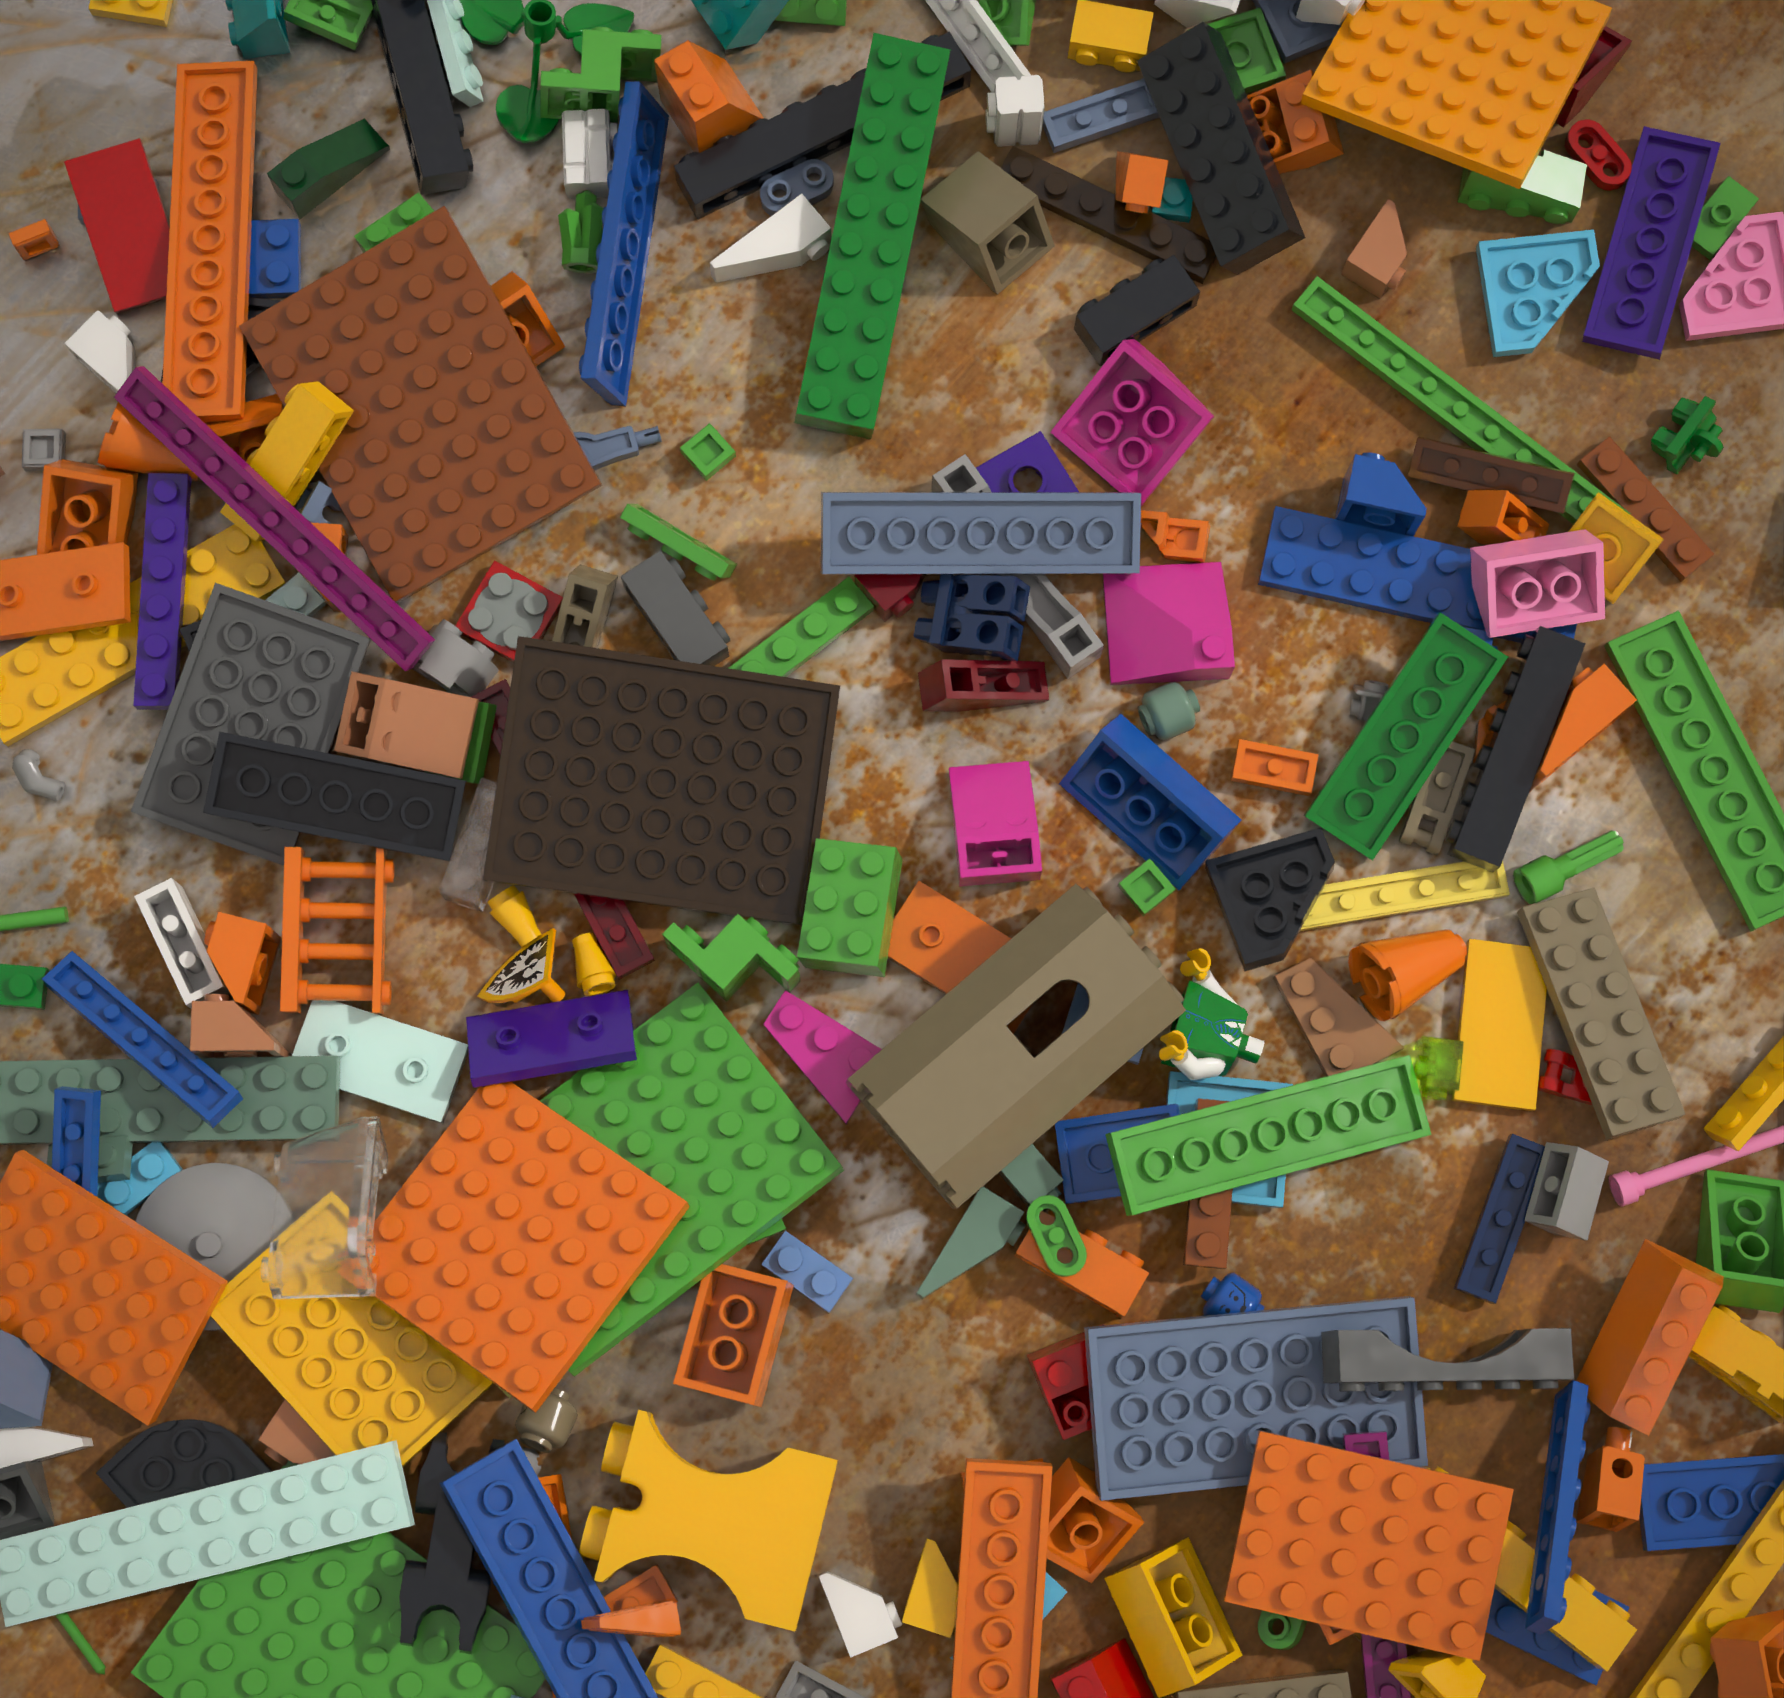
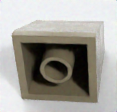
[920,151,1055,295]

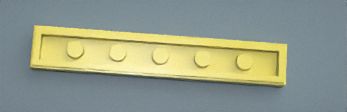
[1300,861,1510,931]

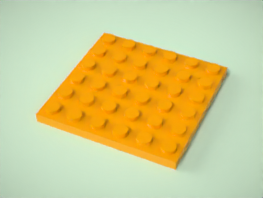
[1301,0,1612,189]

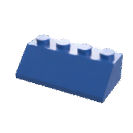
[1059,714,1241,890]

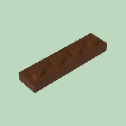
[1408,437,1575,514]

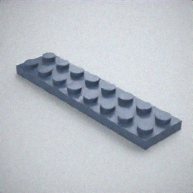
[821,492,1141,574]

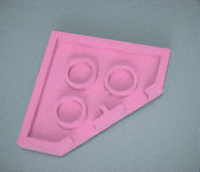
[1679,212,1784,341]

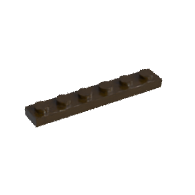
[1001,146,1217,284]

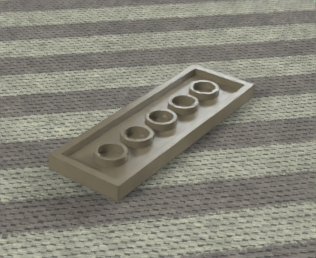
[1517,887,1686,1140]

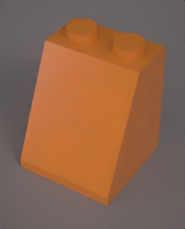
[654,40,764,153]

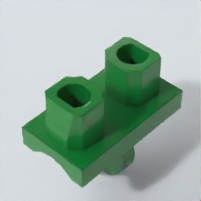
[1651,396,1724,474]

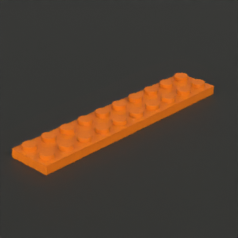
[162,61,257,423]

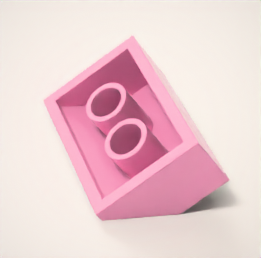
[1470,529,1605,638]

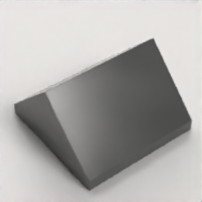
[0,1461,54,1540]

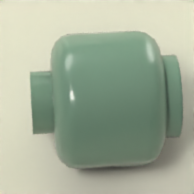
[1137,682,1200,741]

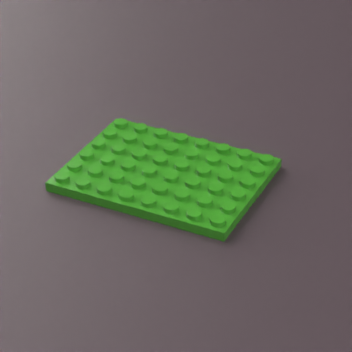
[540,982,844,1377]
[131,1460,546,1698]

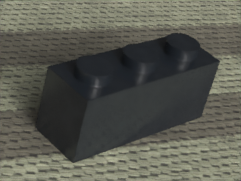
[1074,255,1200,366]

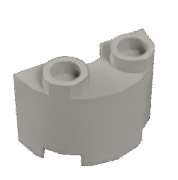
[412,619,499,697]

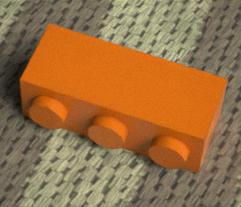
[1014,1210,1149,1318]

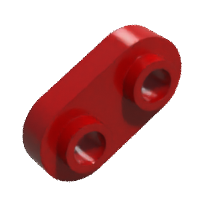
[1565,119,1632,191]

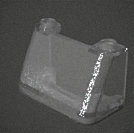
[261,1117,388,1299]

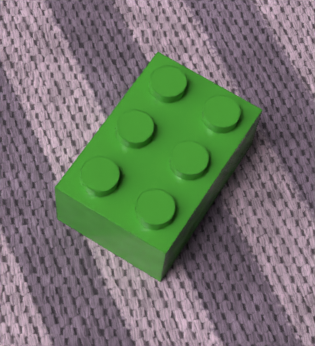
[797,838,903,977]

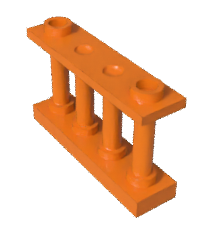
[280,847,395,1014]

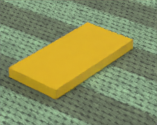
[1452,939,1547,1111]

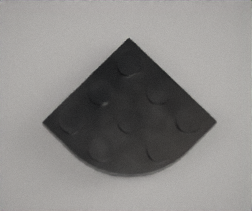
[96,1419,273,1508]

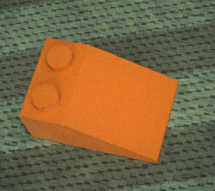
[37,459,138,555]
[1529,663,1637,793]

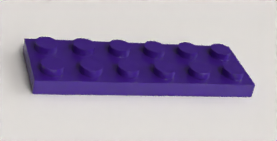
[1582,126,1721,360]

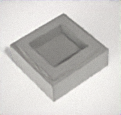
[22,429,66,471]

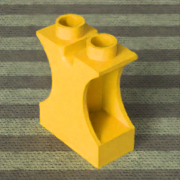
[579,1410,838,1632]

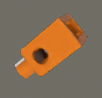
[1576,1427,1645,1532]

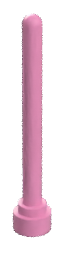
[1609,1125,1784,1207]

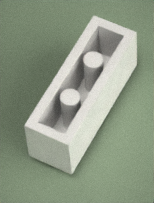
[134,878,231,1008]

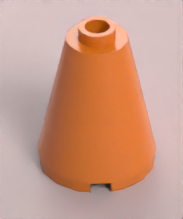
[98,402,199,482]
[1348,929,1467,1021]

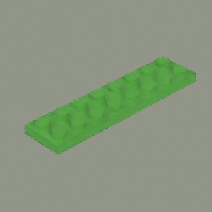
[1604,610,1784,932]
[1105,1055,1432,1216]

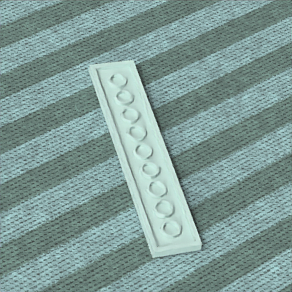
[0,1440,415,1627]

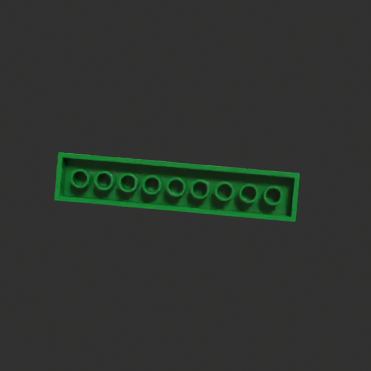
[794,33,951,439]

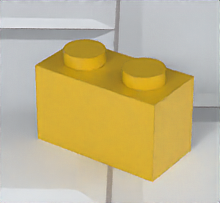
[1067,0,1154,72]

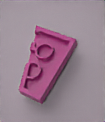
[763,990,882,1125]

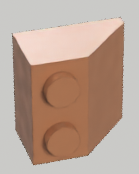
[190,994,290,1058]

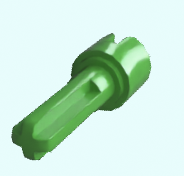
[1513,830,1624,904]

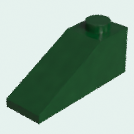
[267,118,390,220]

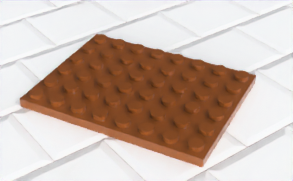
[239,206,602,604]

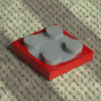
[455,560,563,662]

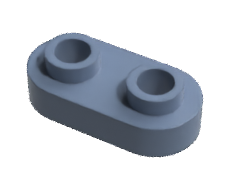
[760,159,834,216]

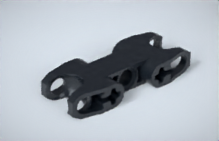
[399,1432,505,1654]

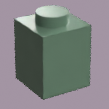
[998,1144,1063,1207]

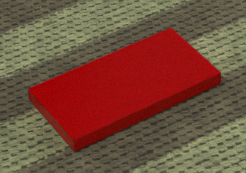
[64,138,170,314]

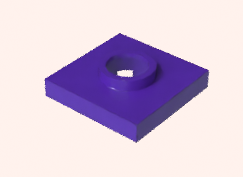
[976,431,1079,492]

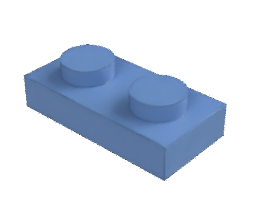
[761,1230,853,1313]

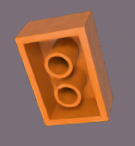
[673,1264,794,1408]

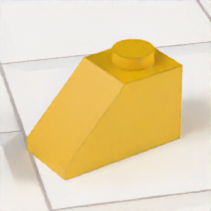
[901,1538,958,1638]
[1388,1649,1486,1698]

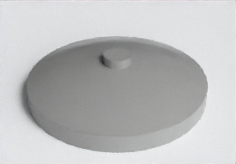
[135,1163,297,1331]

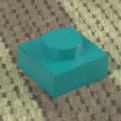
[1152,177,1193,223]

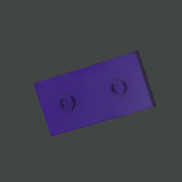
[466,990,637,1088]

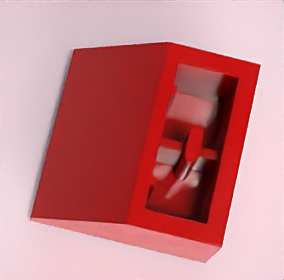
[1026,1324,1104,1440]

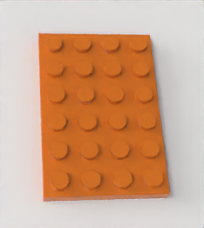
[0,1150,228,1426]
[1224,1430,1514,1661]

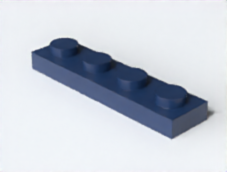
[1454,1134,1545,1304]

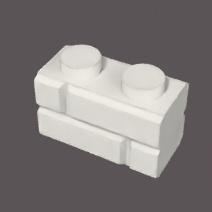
[985,75,1045,147]
[562,109,618,199]

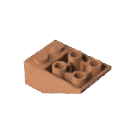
[334,671,480,779]

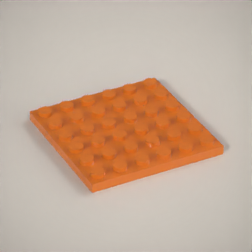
[338,1082,690,1413]

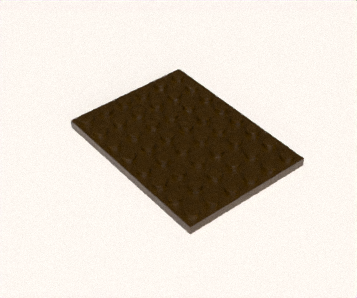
[483,636,840,926]

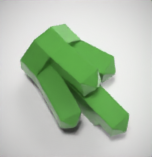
[558,190,603,273]

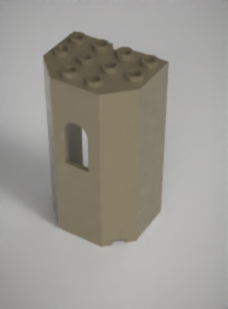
[846,884,1186,1209]

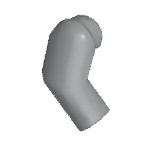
[12,749,65,801]

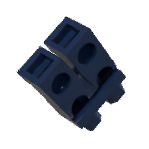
[914,574,1030,662]

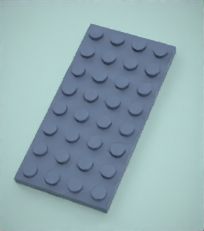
[1084,1296,1428,1501]

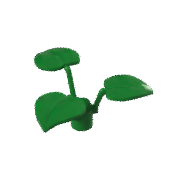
[459,0,634,143]

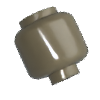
[515,1388,578,1453]

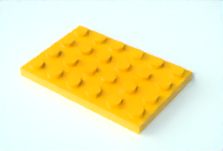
[210,1193,494,1467]

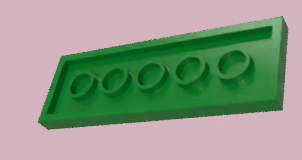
[1303,612,1508,861]

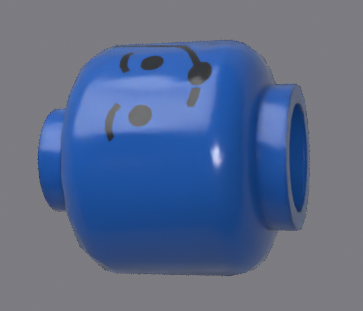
[1200,1273,1265,1316]

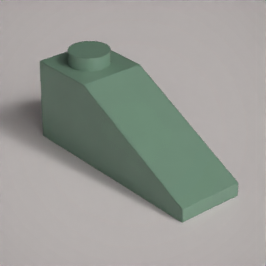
[916,1187,1026,1299]

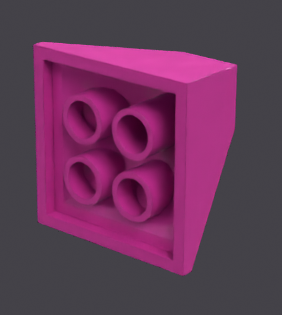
[1050,339,1214,506]
[1102,562,1235,685]

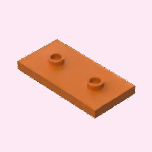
[0,542,131,641]
[888,881,1033,1034]

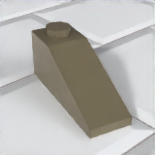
[552,564,618,648]

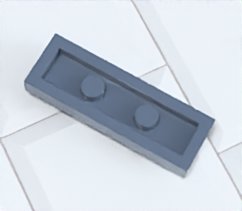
[1042,78,1160,153]

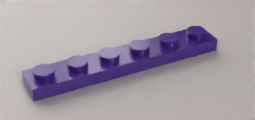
[133,473,192,710]

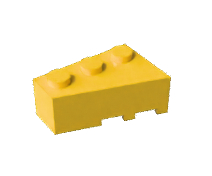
[1688,1305,1784,1423]

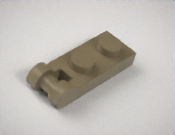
[1399,741,1475,855]

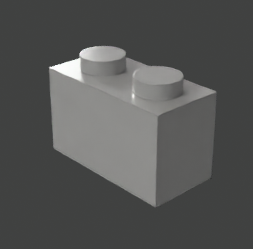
[1524,1142,1609,1241]

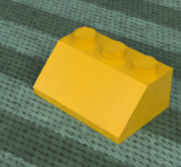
[1104,1537,1243,1698]

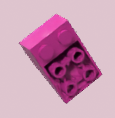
[949,761,1042,887]

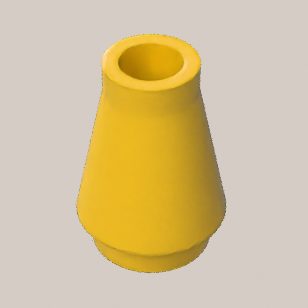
[487,885,542,948]
[572,933,616,996]

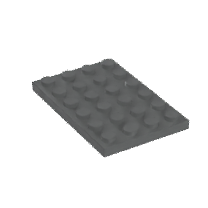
[131,583,371,866]

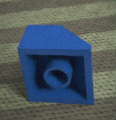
[1335,453,1427,536]

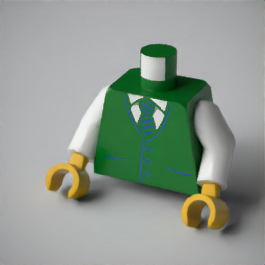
[1159,948,1264,1080]

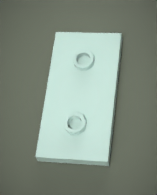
[292,1000,469,1124]

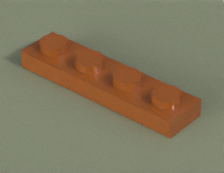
[1577,436,1714,582]
[1183,1098,1233,1269]

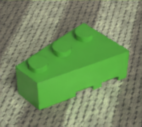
[1457,150,1587,224]

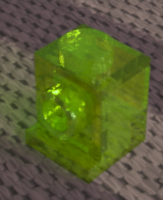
[1414,1036,1464,1100]

